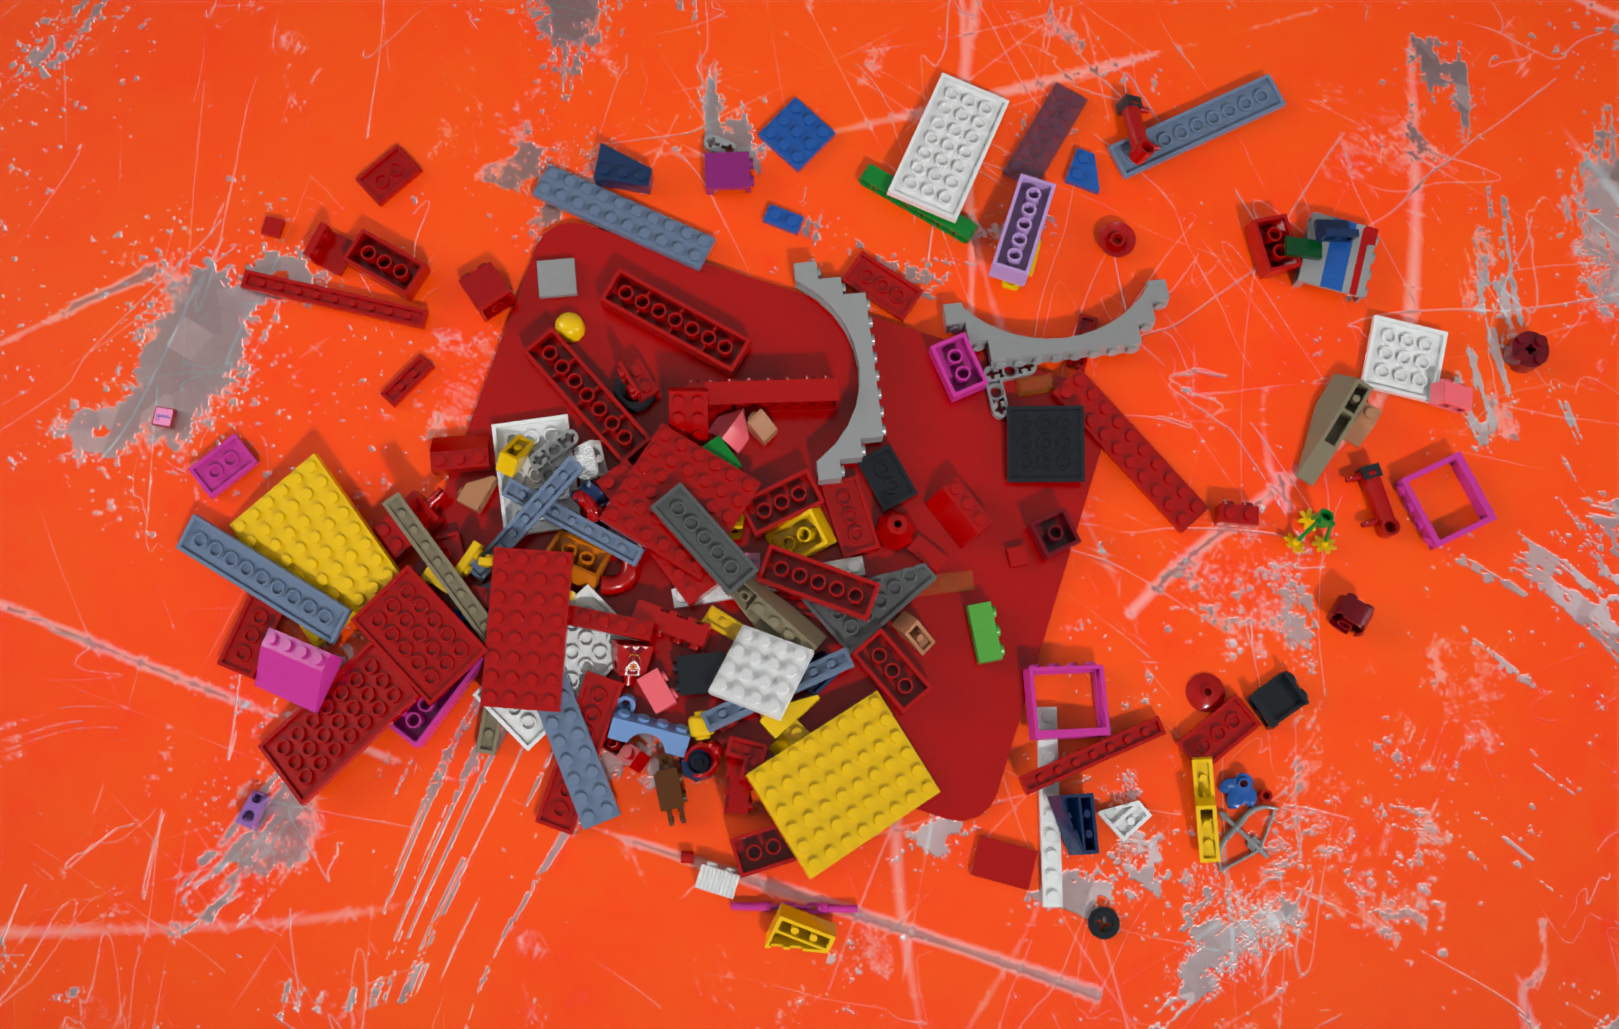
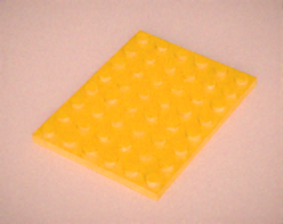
[229,453,401,648]
[745,691,940,879]

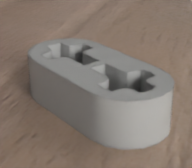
[704,134,737,153]

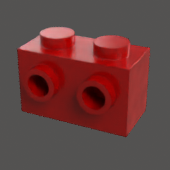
[1214,501,1259,529]

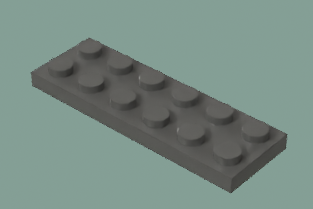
[650,482,759,597]

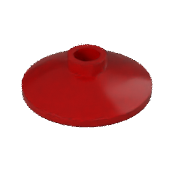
[1099,221,1136,258]
[1186,673,1225,712]

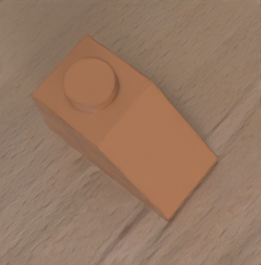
[1343,402,1382,448]
[457,476,498,514]
[891,610,935,656]

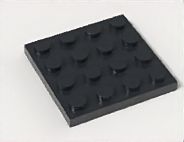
[1007,405,1085,483]

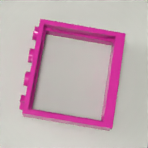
[1394,451,1497,551]
[1023,662,1111,741]

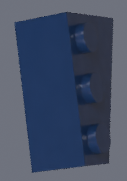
[594,143,654,195]
[1047,793,1099,855]

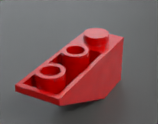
[603,735,651,774]

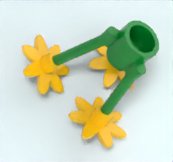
[1284,508,1337,554]

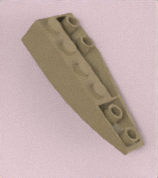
[1295,373,1374,486]
[731,578,827,651]

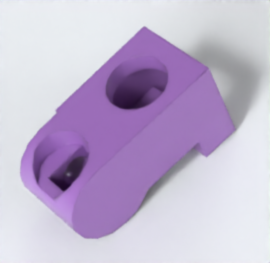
[235,789,271,831]

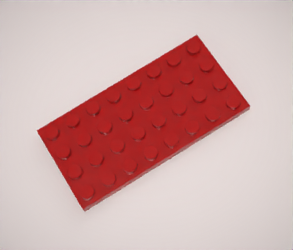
[480,547,574,712]
[258,641,421,806]

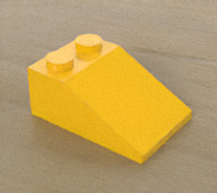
[765,507,837,557]
[760,695,820,740]

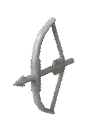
[1218,805,1279,873]

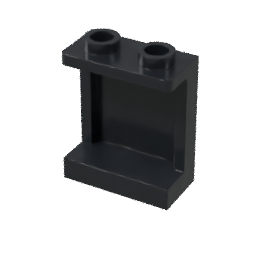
[673,651,725,697]
[1244,670,1310,730]

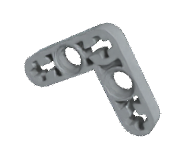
[984,362,1037,420]
[529,429,579,501]

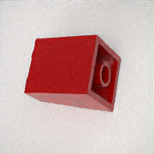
[459,261,516,323]

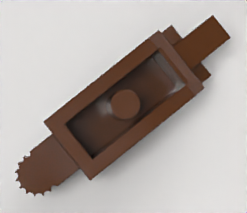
[654,754,688,826]

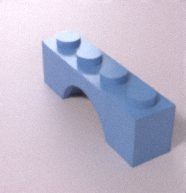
[607,709,691,758]

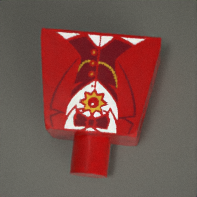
[612,639,654,686]

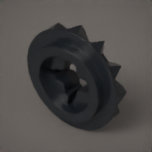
[1088,907,1120,940]

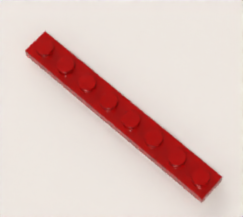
[1018,715,1167,795]

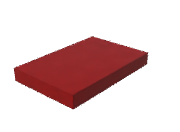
[355,144,423,207]
[970,836,1038,891]

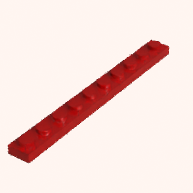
[240,269,429,330]
[467,584,655,642]

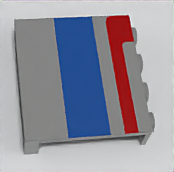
[1292,212,1379,303]

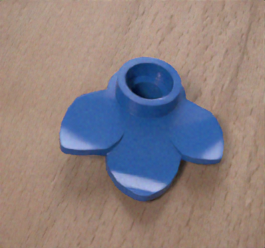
[1218,772,1257,809]

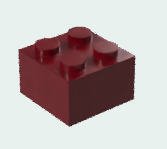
[1026,507,1082,561]

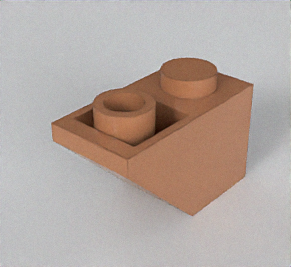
[747,409,777,446]

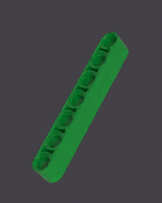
[858,164,978,243]

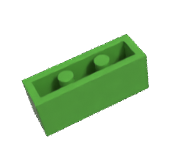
[966,601,1005,665]

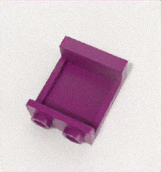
[704,151,754,195]

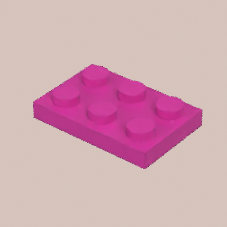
[188,433,260,499]

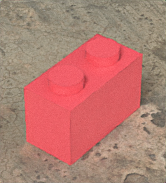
[1429,379,1473,414]
[637,668,678,715]

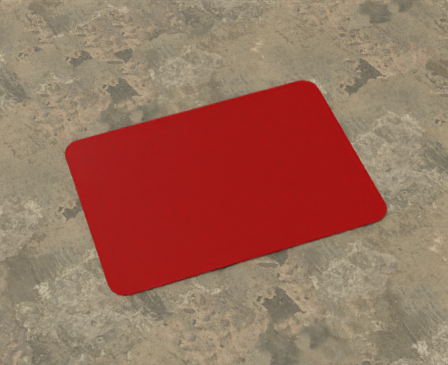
[415,222,1101,821]

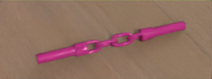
[731,901,858,914]

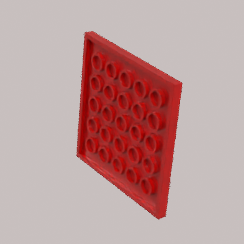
[599,423,761,581]

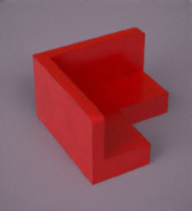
[725,735,768,783]

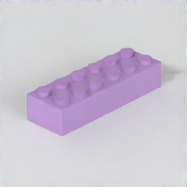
[988,174,1056,287]

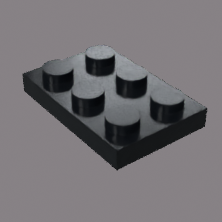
[856,444,918,512]

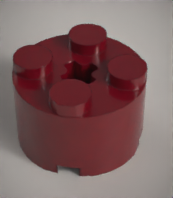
[1503,331,1549,373]
[1326,593,1375,637]

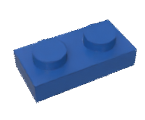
[763,204,804,236]

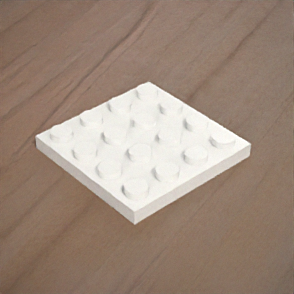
[1361,315,1448,404]
[708,624,814,721]

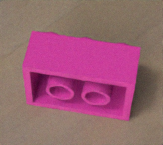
[928,332,988,403]

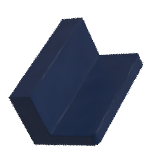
[1314,219,1360,243]

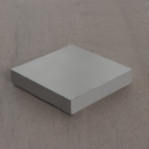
[537,258,578,299]

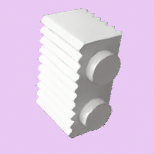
[573,440,608,484]
[695,861,740,899]

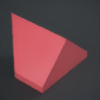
[708,408,749,454]

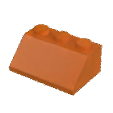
[546,529,612,590]

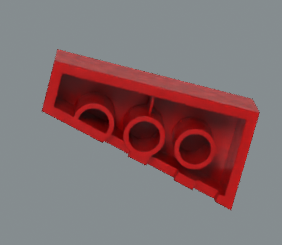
[632,599,713,652]

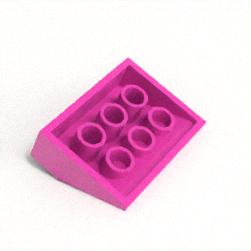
[255,627,343,714]

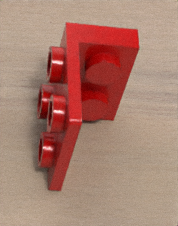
[302,222,353,276]
[616,359,659,403]

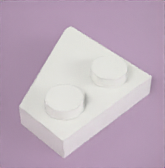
[1097,800,1152,842]

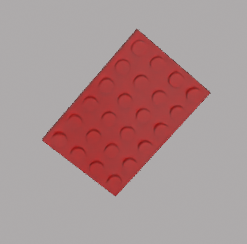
[350,564,488,706]

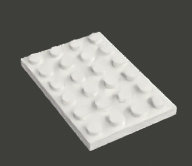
[491,414,581,535]

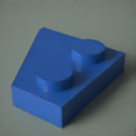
[1064,148,1100,195]

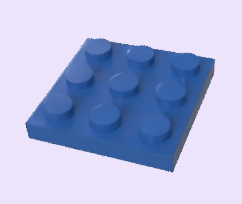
[758,97,836,173]

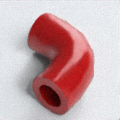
[601,559,641,595]

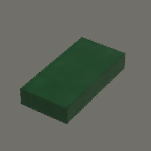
[1284,236,1322,261]

